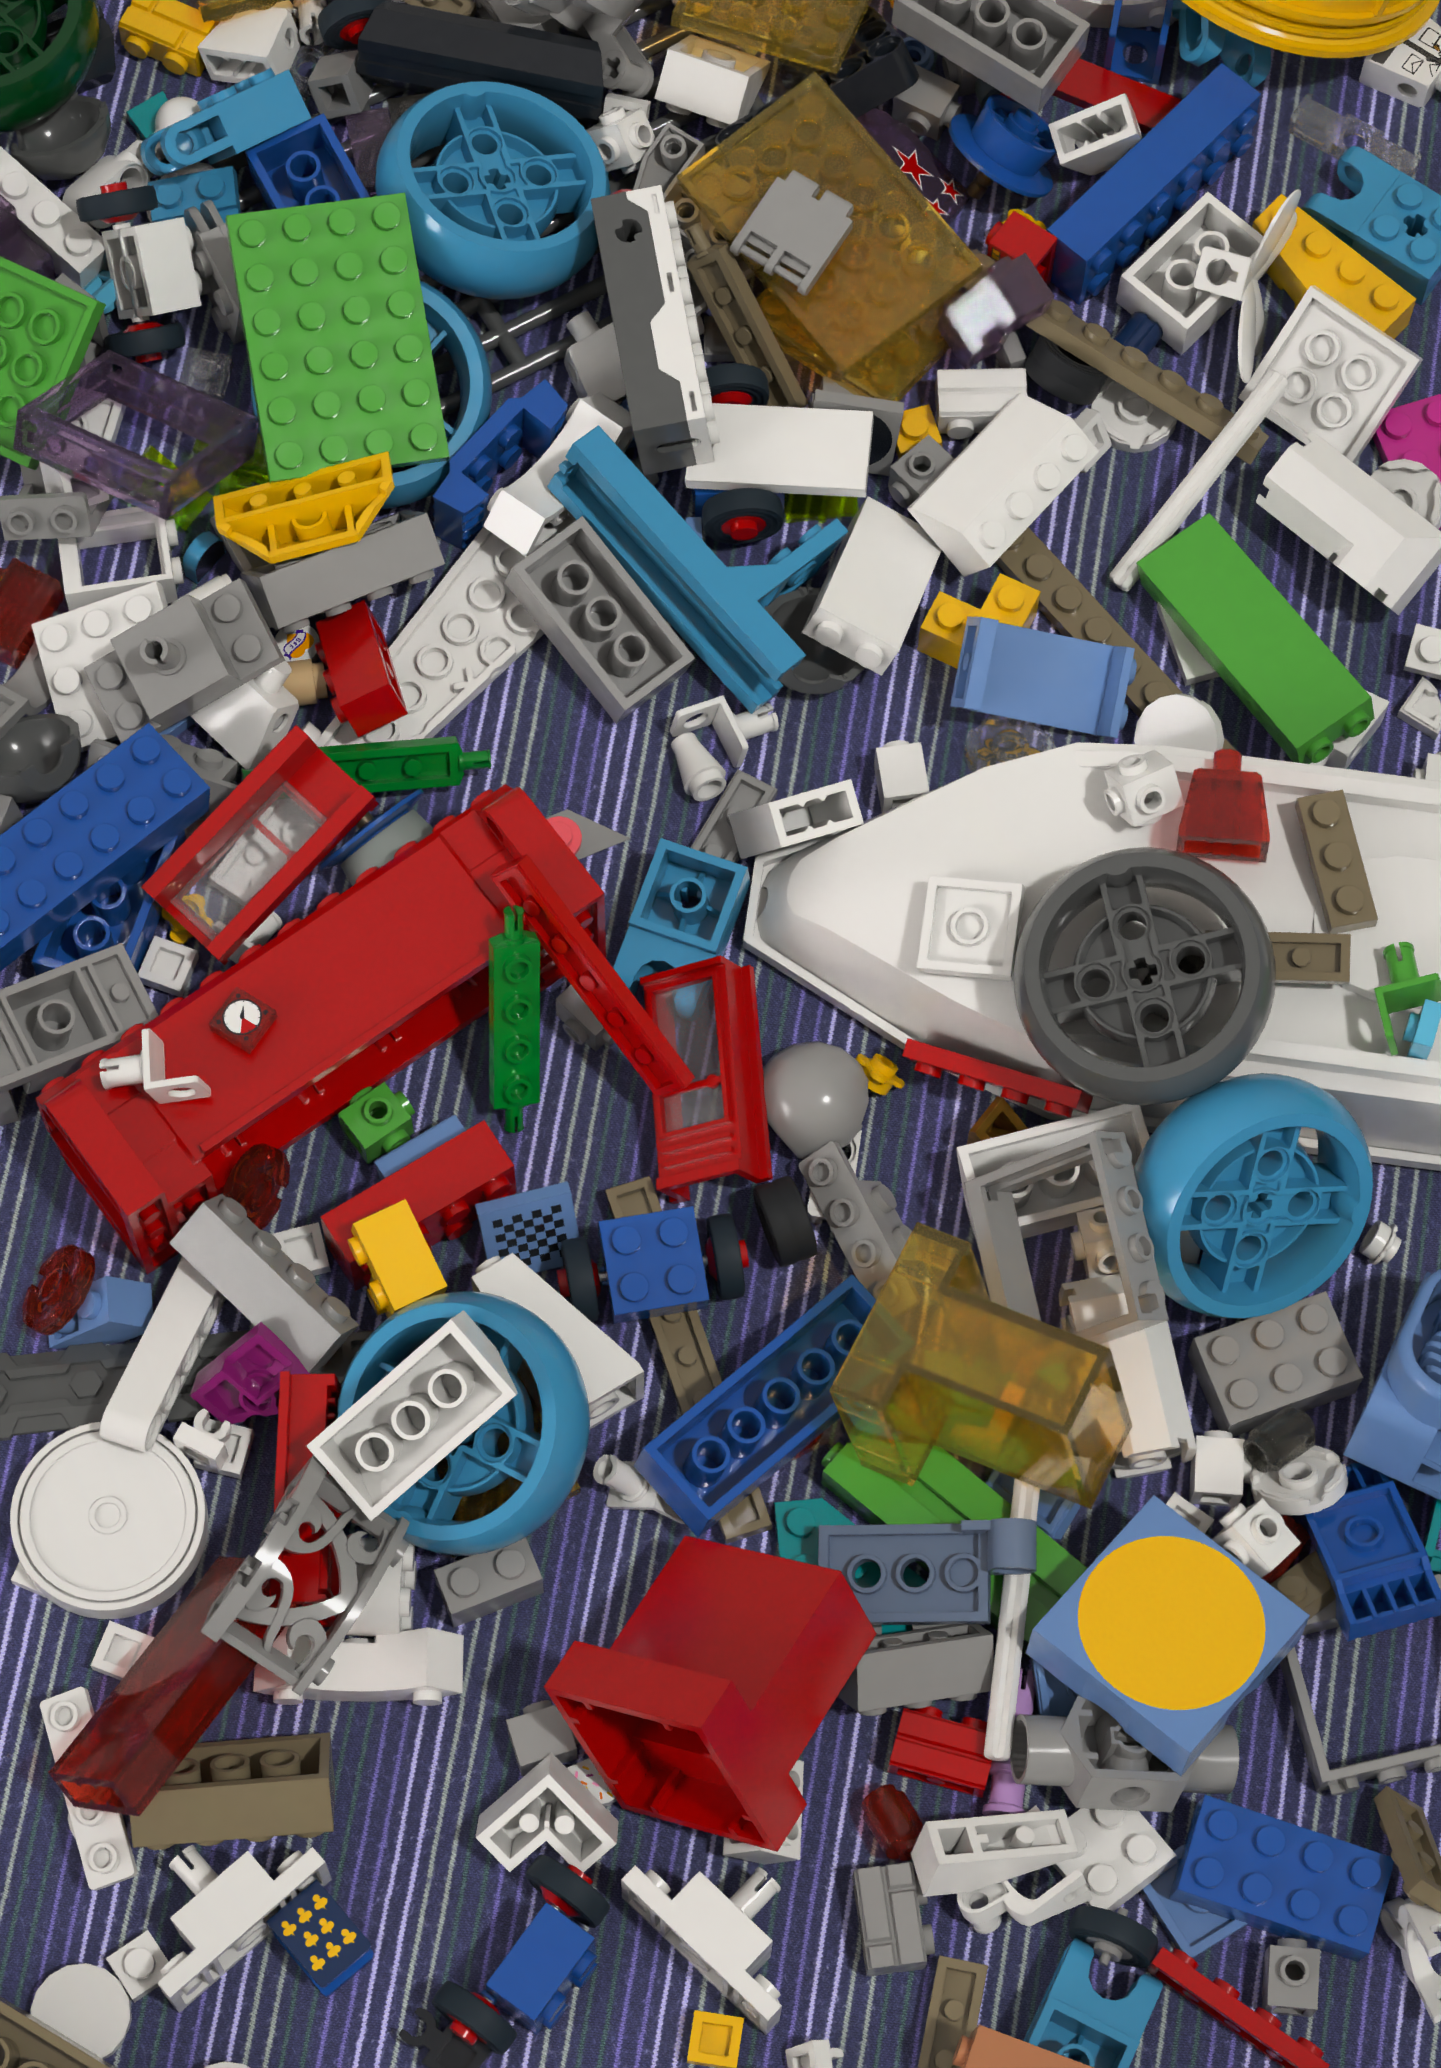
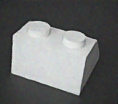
[654,34,771,128]

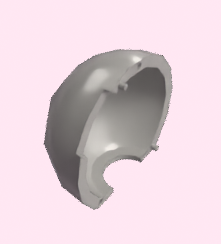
[763,1041,869,1160]

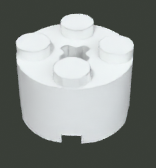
[347,1538,417,1637]

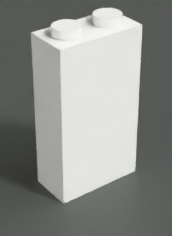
[802,496,942,676]

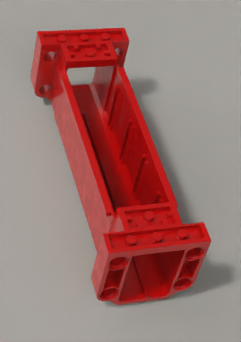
[35,784,606,1275]

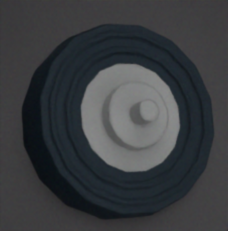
[1068,1906,1158,1968]

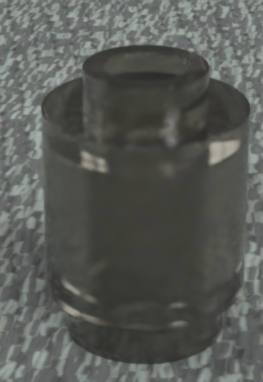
[1243,1406,1316,1473]

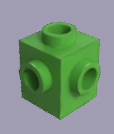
[338,1082,415,1164]

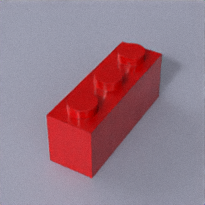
[315,600,408,737]

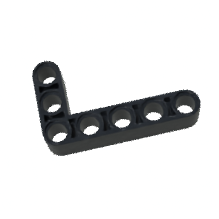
[715,6,919,180]

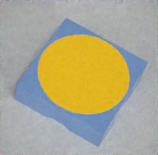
[1026,1495,1310,1776]

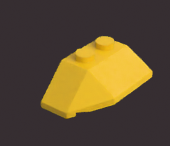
[213,451,395,564]

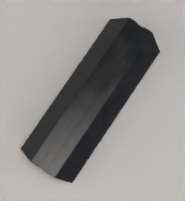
[356,0,604,126]

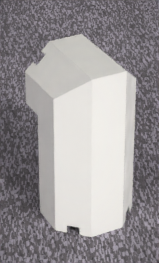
[1256,431,1441,615]
[1059,1273,1197,1479]

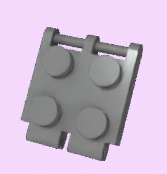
[729,170,854,296]

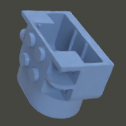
[1343,1269,1441,1500]

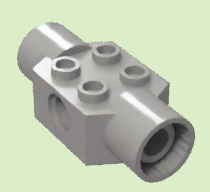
[1010,1695,1239,1812]

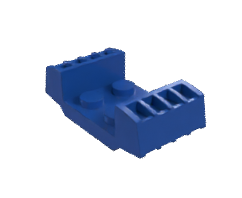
[433,379,568,551]
[1291,1463,1441,1641]

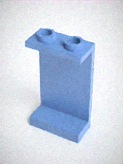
[950,616,1137,738]

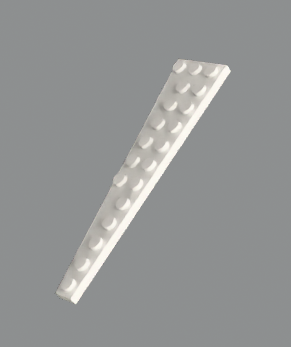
[209,470,576,907]

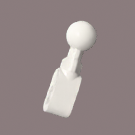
[62,97,200,229]

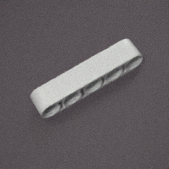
[100,1256,226,1452]

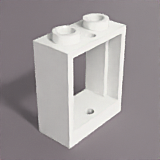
[57,503,184,611]

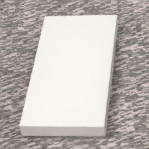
[685,403,874,498]

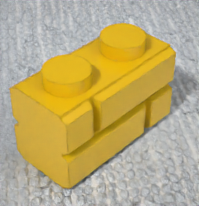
[118,0,219,77]

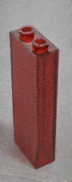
[48,1556,303,1816]

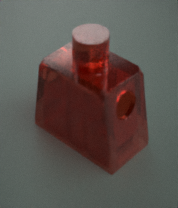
[1176,749,1270,863]

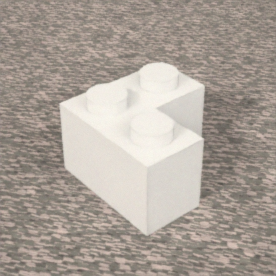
[475,1752,619,1872]

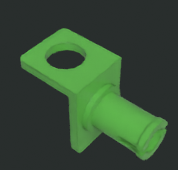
[1374,942,1441,1056]

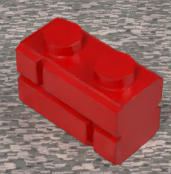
[887,1706,992,1798]

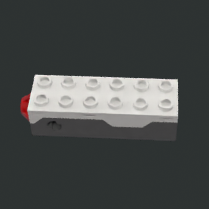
[591,185,720,475]

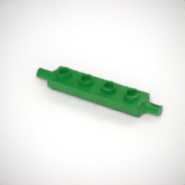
[242,736,491,800]
[489,905,540,1133]

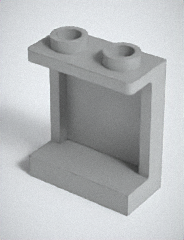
[0,448,118,541]

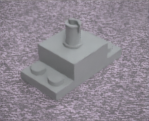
[84,578,285,743]
[0,943,159,1095]

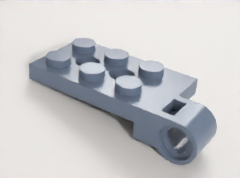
[818,1518,1037,1625]

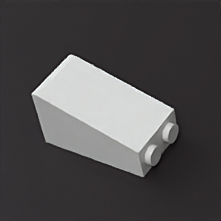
[471,1253,644,1429]

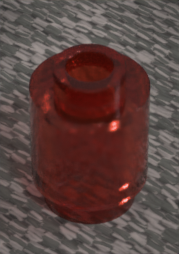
[861,1784,925,1861]

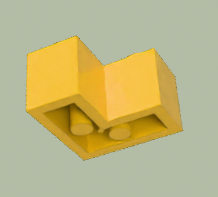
[917,573,1041,668]
[347,1199,447,1318]

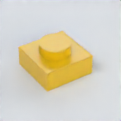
[895,404,943,459]
[687,2010,744,2068]

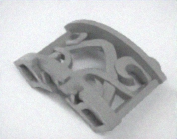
[200,1455,410,1696]

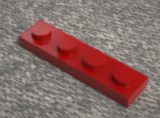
[902,1038,1093,1118]
[1147,1946,1330,2068]

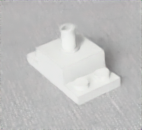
[157,1845,332,2013]
[621,1865,782,2035]

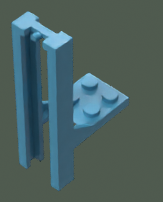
[547,425,849,714]

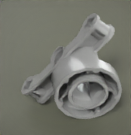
[504,0,654,99]

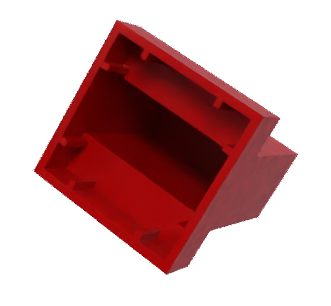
[544,1535,877,1852]

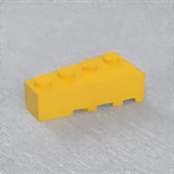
[1252,193,1416,339]

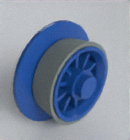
[319,789,433,886]

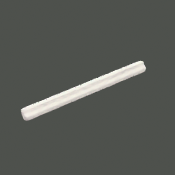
[1109,370,1289,592]
[984,1473,1041,1761]

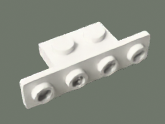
[40,1687,138,1891]

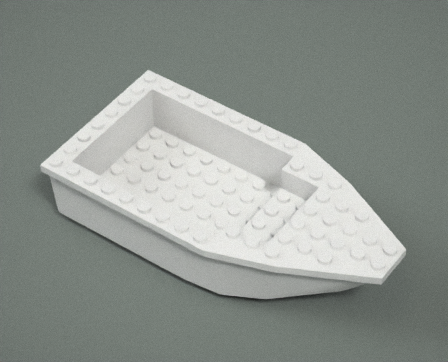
[743,742,1441,1171]

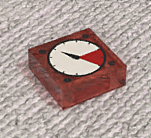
[209,986,277,1054]

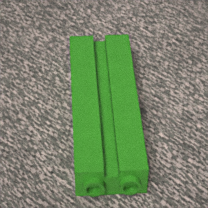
[1136,513,1375,764]
[821,1400,1087,1657]

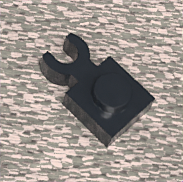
[399,2008,493,2068]

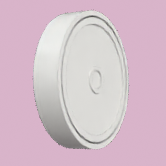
[10,1422,209,1619]

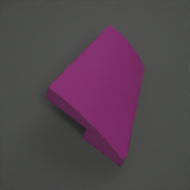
[190,1322,310,1424]

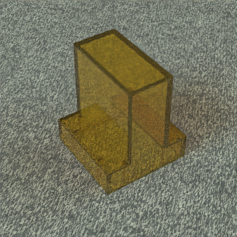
[829,1222,1133,1509]

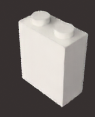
[728,779,864,859]

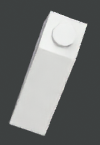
[911,1809,1079,1897]

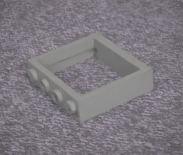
[964,1131,1169,1368]
[1280,1574,1441,1796]

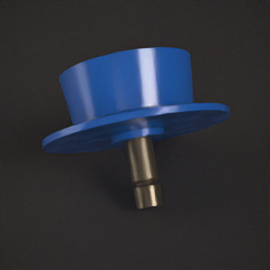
[949,95,1056,200]

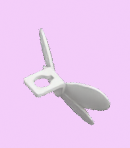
[1193,189,1301,383]

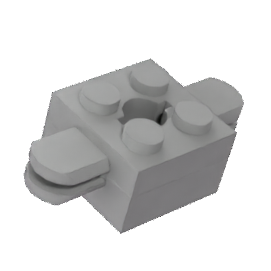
[184,200,245,344]

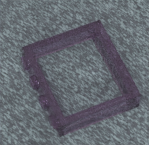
[13,350,259,520]

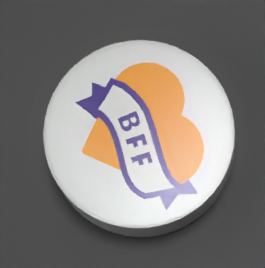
[275,625,319,663]

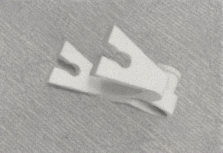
[957,1805,1092,1934]
[1379,1897,1441,2024]

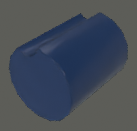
[1113,312,1163,356]

